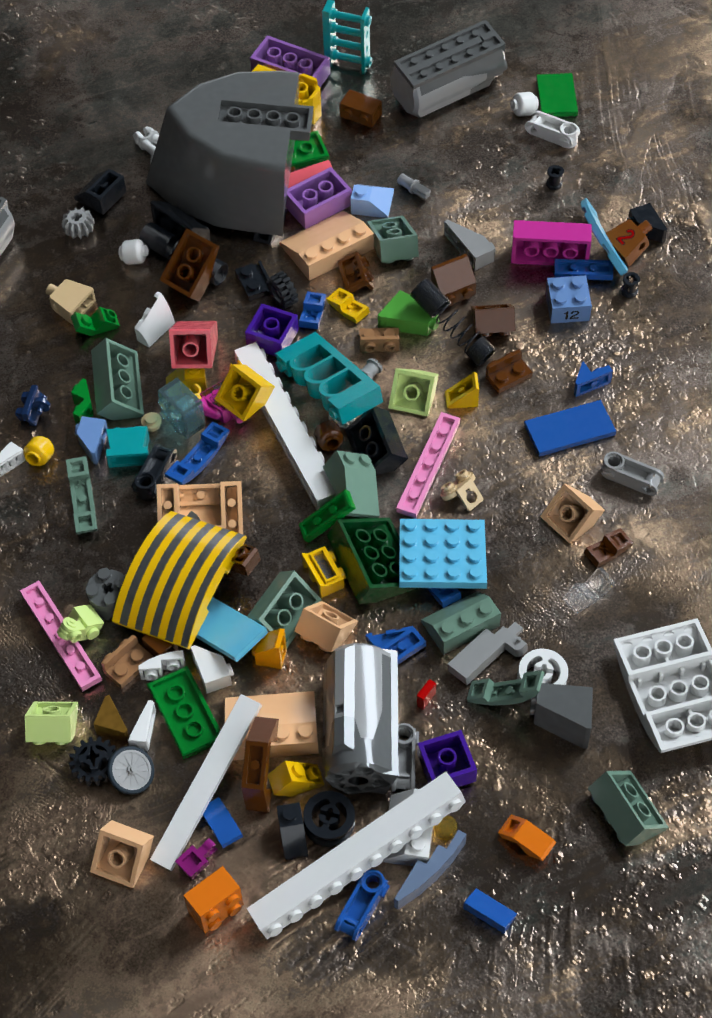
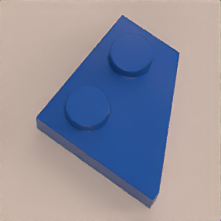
[365,626,426,664]

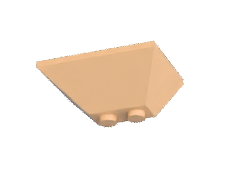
[156,481,244,545]

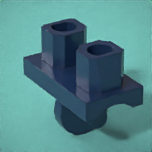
[15,385,51,426]

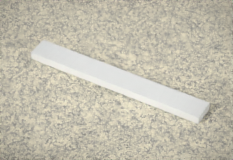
[150,694,262,871]

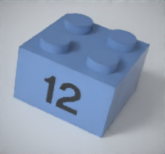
[545,275,592,324]

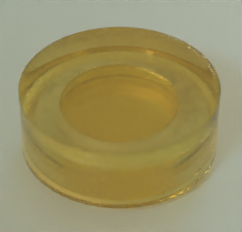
[434,815,457,840]

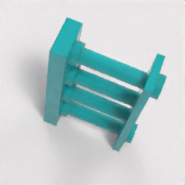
[322,0,372,74]

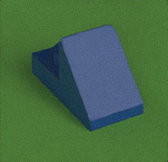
[574,361,613,397]

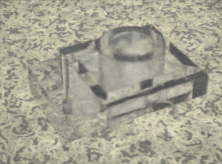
[563,568,615,614]

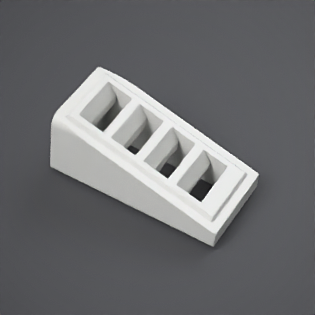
[0,442,26,477]
[128,700,156,752]

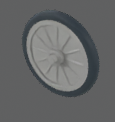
[107,746,155,795]

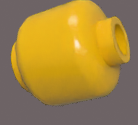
[24,436,54,466]

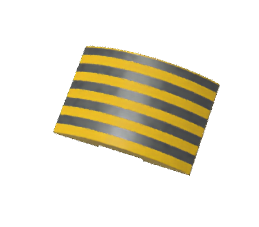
[112,511,247,650]

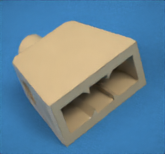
[46,279,96,325]

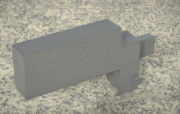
[447,622,528,685]

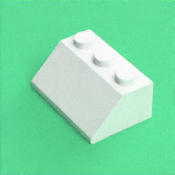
[382,789,434,866]

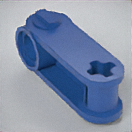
[334,869,390,942]

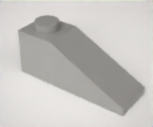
[444,219,496,270]

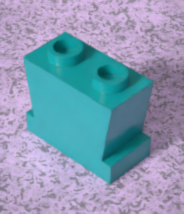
[106,426,150,468]

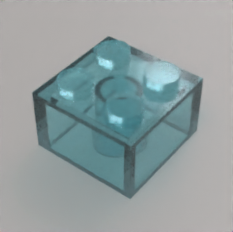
[157,378,206,439]

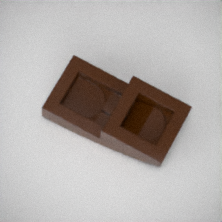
[584,528,634,568]

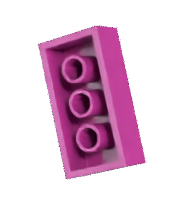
[511,220,592,266]

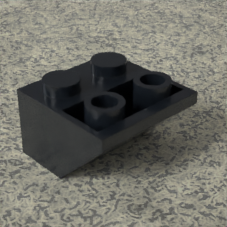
[74,169,127,215]

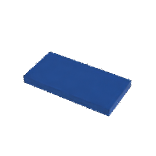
[524,400,616,457]

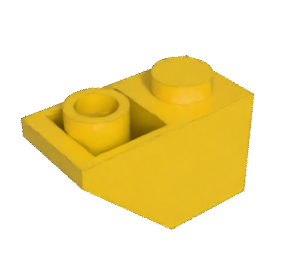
[268,761,325,797]

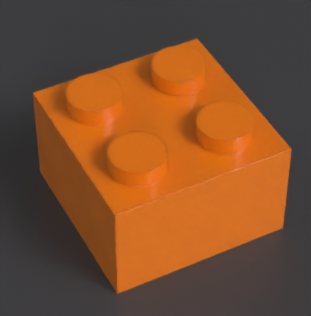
[183,866,244,934]

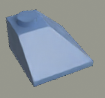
[351,184,394,218]

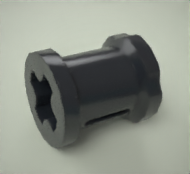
[546,165,564,190]
[621,272,640,298]

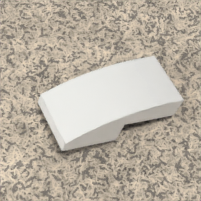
[139,650,185,681]

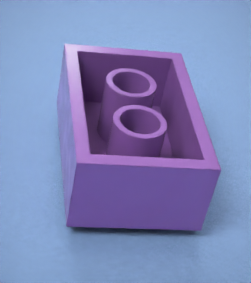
[285,167,352,229]

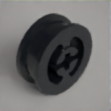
[303,791,355,847]

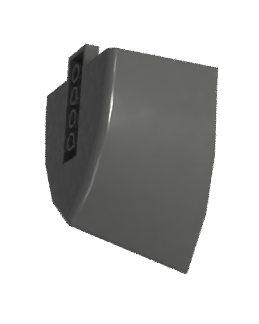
[146,71,314,236]

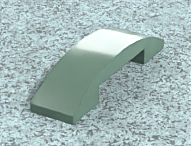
[66,456,98,534]
[466,670,545,705]

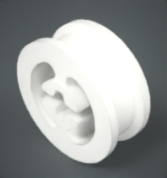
[517,649,568,685]

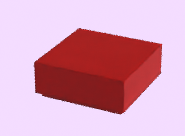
[417,679,436,710]

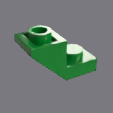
[71,307,120,336]
[71,378,94,425]

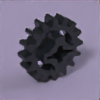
[69,737,117,786]

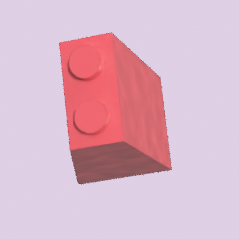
[169,321,218,369]

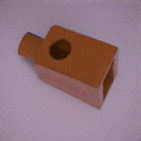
[606,220,653,267]

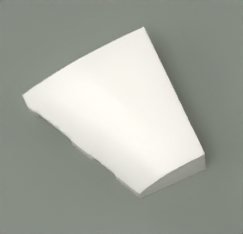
[134,292,175,347]

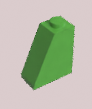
[378,290,440,336]

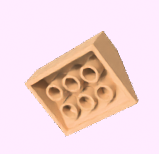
[279,211,374,281]
[225,691,319,761]

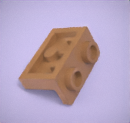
[359,328,399,353]
[101,635,153,689]

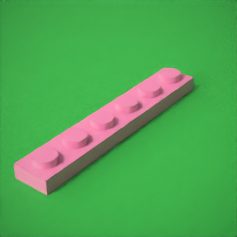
[396,412,460,519]
[20,581,102,692]

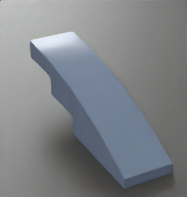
[394,830,467,910]

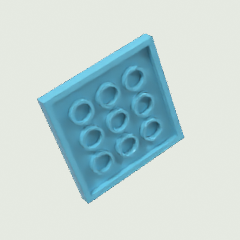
[399,519,487,589]

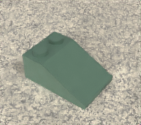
[367,215,419,264]
[323,450,380,518]

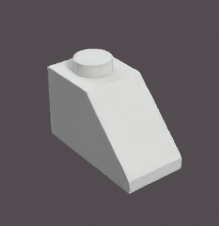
[191,645,234,694]

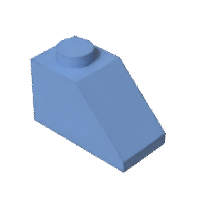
[75,416,108,465]

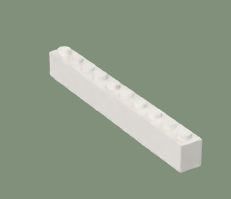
[234,342,336,510]
[247,772,466,939]

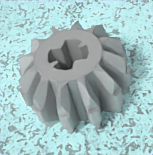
[62,207,94,239]

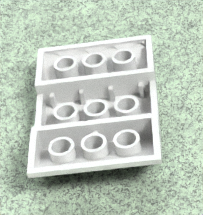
[613,618,712,753]

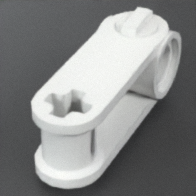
[525,111,580,148]

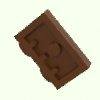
[337,251,374,293]
[486,349,533,394]

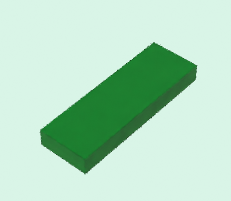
[298,489,356,543]

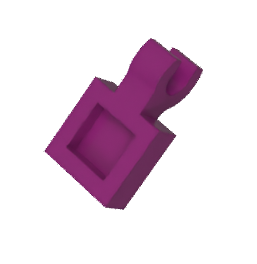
[175,838,218,880]

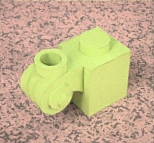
[57,604,104,643]

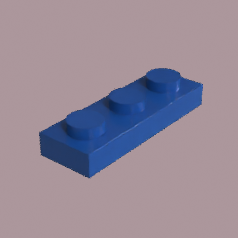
[554,259,613,280]

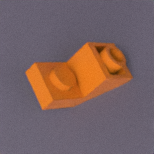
[498,814,556,861]

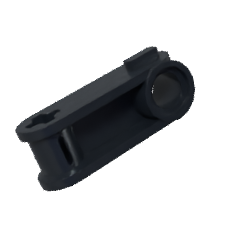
[131,443,177,501]

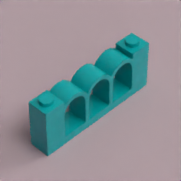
[275,332,383,425]

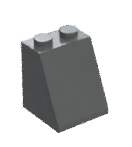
[530,683,593,749]

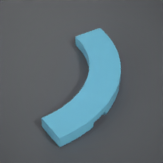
[581,198,628,276]

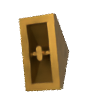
[93,695,129,742]

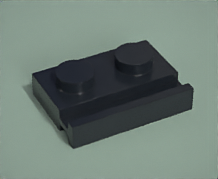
[235,261,270,301]

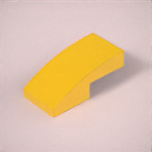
[326,287,370,324]

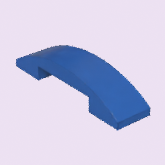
[165,421,229,485]

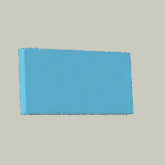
[196,597,268,662]

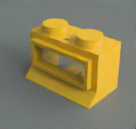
[301,546,346,598]

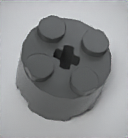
[86,568,125,620]

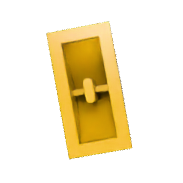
[445,372,479,409]

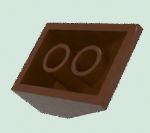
[160,228,219,301]

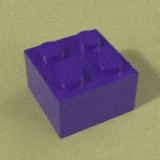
[245,303,299,357]
[417,730,477,787]

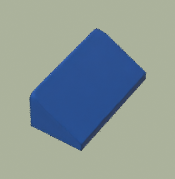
[463,888,517,934]

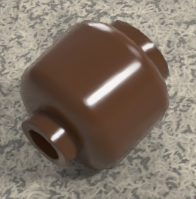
[314,420,343,451]

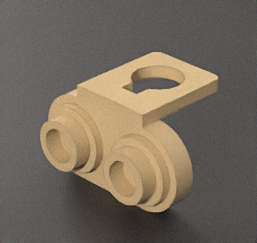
[440,469,483,511]

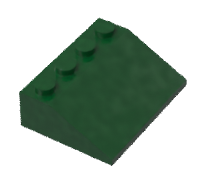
[327,517,418,604]

